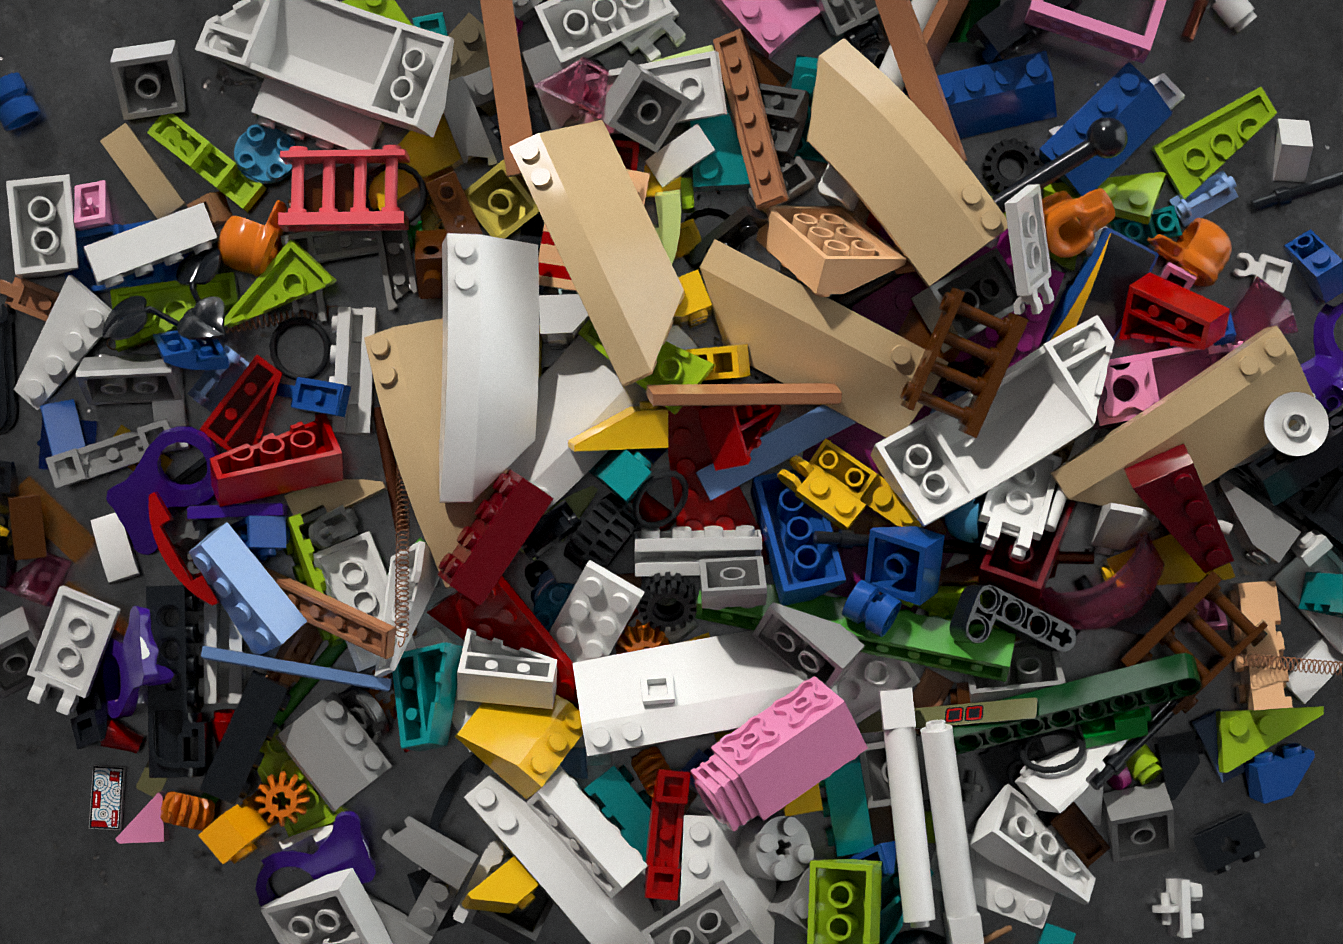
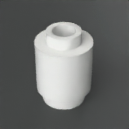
[1211,0,1257,32]

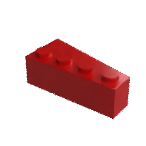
[210,413,343,507]

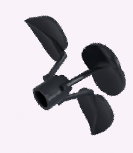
[102,245,226,344]

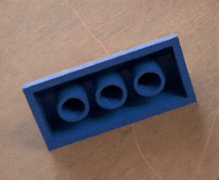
[937,51,1057,140]
[1039,62,1173,197]
[750,468,846,606]

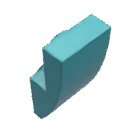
[1109,205,1182,246]

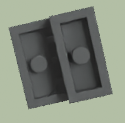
[758,83,809,158]

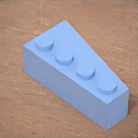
[189,522,307,655]

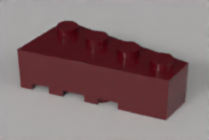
[1124,443,1234,573]

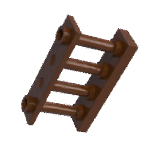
[423,164,483,235]
[900,287,1029,438]
[1121,570,1268,715]

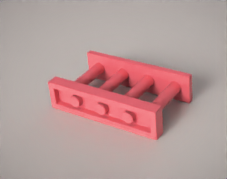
[278,145,410,232]

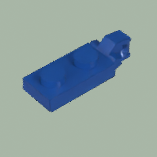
[276,377,351,418]

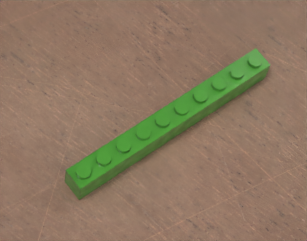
[695,583,1016,682]

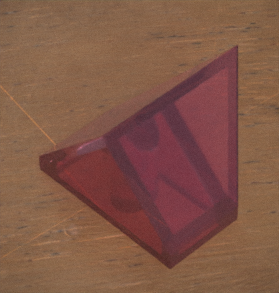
[533,57,609,119]
[1232,276,1299,343]
[0,552,72,607]

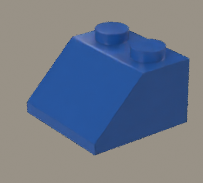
[865,526,945,606]

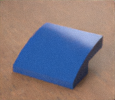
[152,330,229,370]

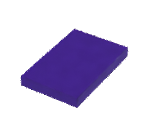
[187,503,291,521]

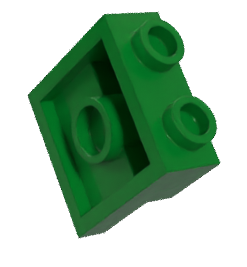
[1077,706,1152,748]

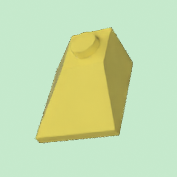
[464,159,539,239]

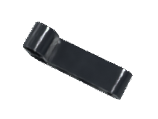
[949,585,1076,652]

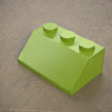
[807,859,882,944]

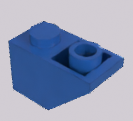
[1284,229,1343,303]
[1243,743,1315,804]

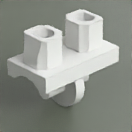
[1152,878,1204,938]

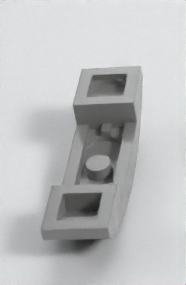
[45,418,177,489]

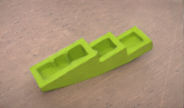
[147,113,267,213]

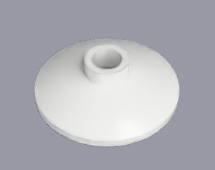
[1264,392,1329,456]

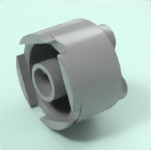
[737,816,814,881]

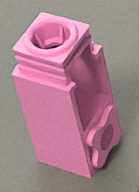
[1093,341,1243,430]
[690,676,868,832]

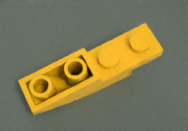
[809,438,922,527]

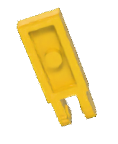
[777,455,866,530]

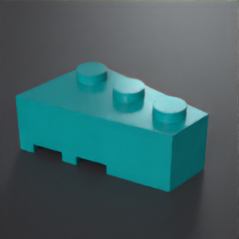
[690,107,751,192]
[589,449,652,505]
[1298,572,1343,618]
[392,642,463,752]
[819,756,874,857]
[584,764,652,862]

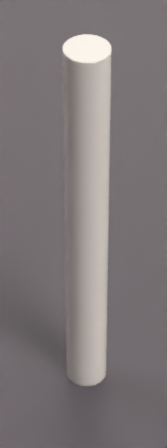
[1044,427,1093,532]

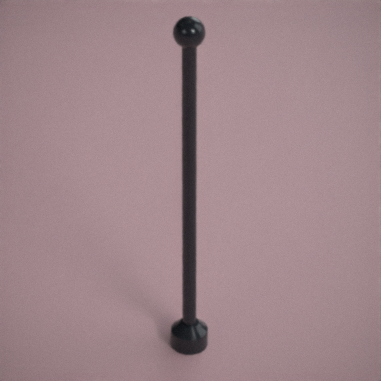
[701,117,1128,408]

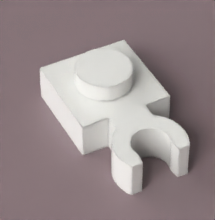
[1232,253,1292,294]
[1290,525,1333,567]

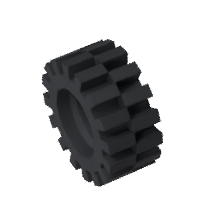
[982,138,1041,193]
[639,572,697,632]

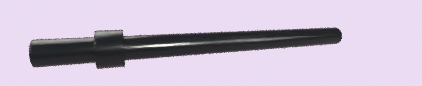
[1251,171,1343,212]
[813,529,987,555]
[1089,655,1223,790]

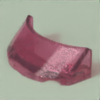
[1039,532,1165,630]

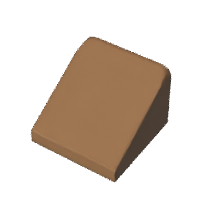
[187,191,233,228]

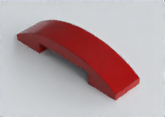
[148,492,220,606]
[645,769,691,901]

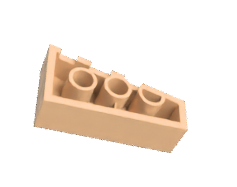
[1228,581,1293,710]

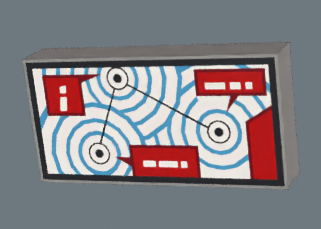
[89,765,126,830]

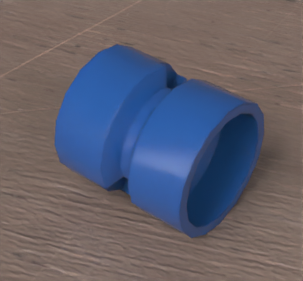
[0,72,41,131]
[842,580,902,637]

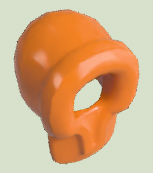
[1042,188,1115,258]
[218,200,287,277]
[1147,218,1232,287]

